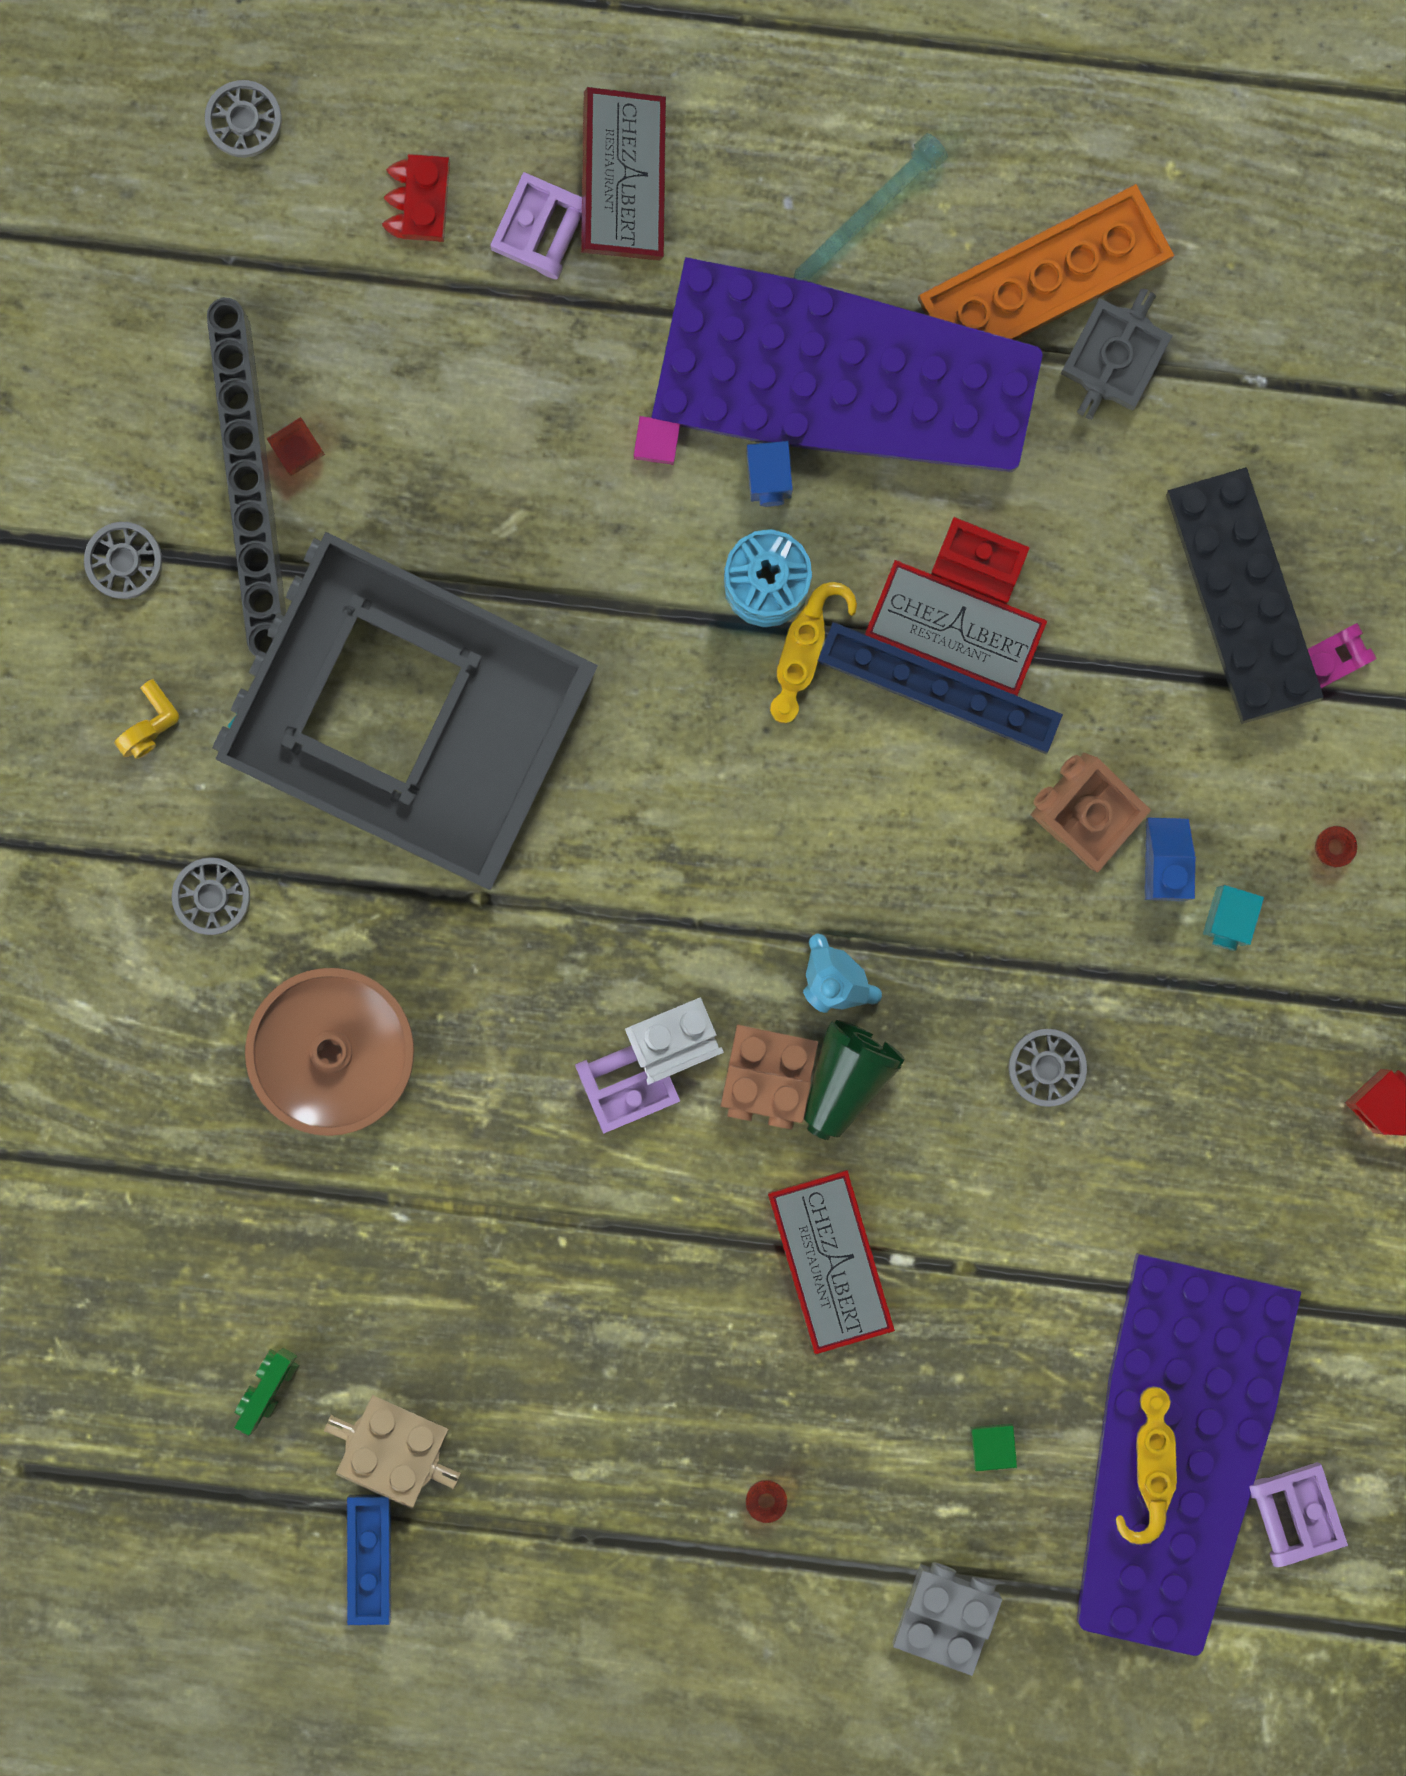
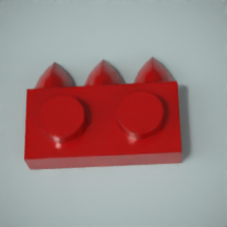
[382,154,450,242]

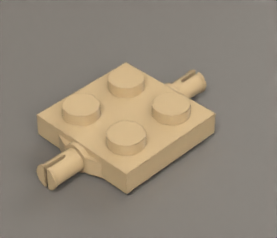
[324,1395,461,1509]

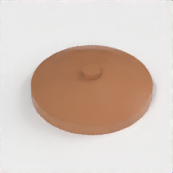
[245,968,414,1136]

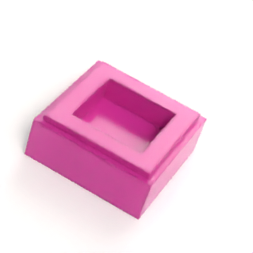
[633,416,680,465]

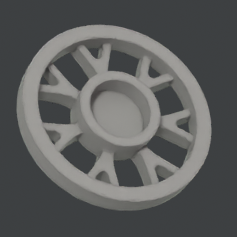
[205,80,282,158]
[84,522,162,599]
[172,858,250,935]
[1008,1029,1087,1107]

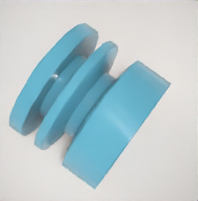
[724,529,812,627]

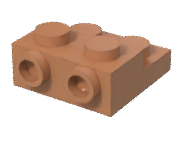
[1030,752,1151,873]
[720,1025,818,1129]

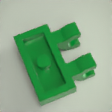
[234,1348,299,1436]

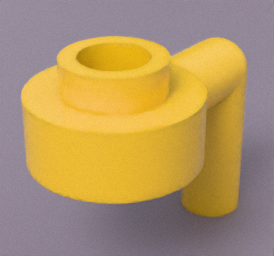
[114,679,179,759]

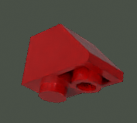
[1345,1069,1406,1136]

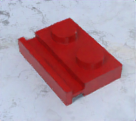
[931,517,1030,604]

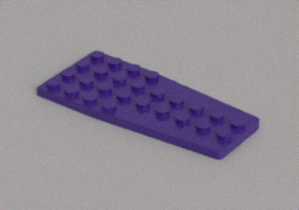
[651,257,1042,472]
[1077,1253,1301,1656]

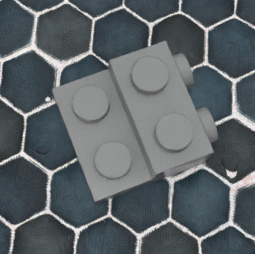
[892,1562,1002,1676]

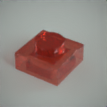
[267,417,325,476]

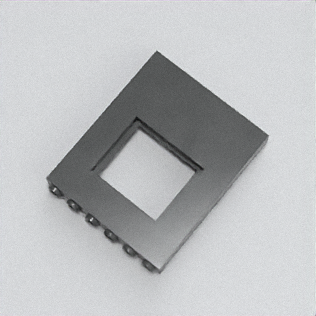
[212,532,598,890]

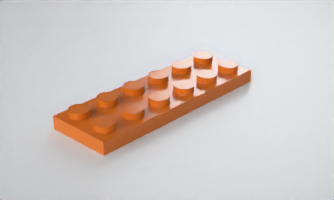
[918,184,1175,340]

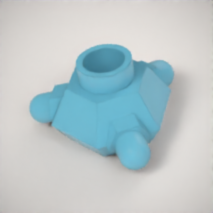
[803,934,882,1013]

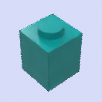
[1203,885,1264,951]

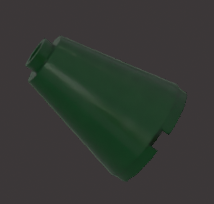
[804,1020,905,1140]

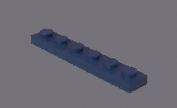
[818,622,1063,754]

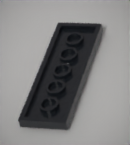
[1166,467,1324,724]

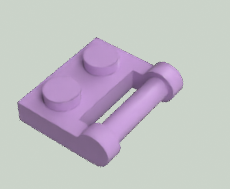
[490,172,582,279]
[575,1045,680,1134]
[1249,1462,1348,1567]

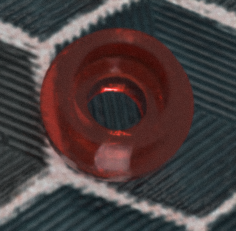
[1315,826,1358,868]
[746,1480,787,1523]

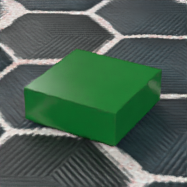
[970,1424,1017,1471]

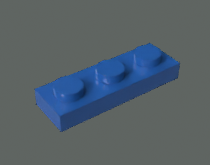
[347,1494,391,1625]

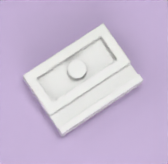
[625,997,724,1085]

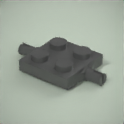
[1060,288,1173,420]

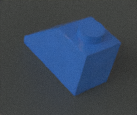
[1145,818,1196,901]

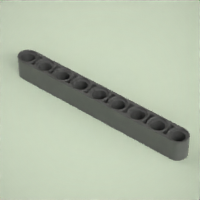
[207,297,286,657]

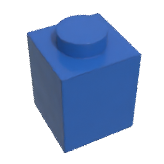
[746,441,793,507]

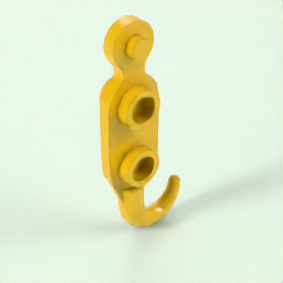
[770,582,857,724]
[1116,1386,1177,1545]

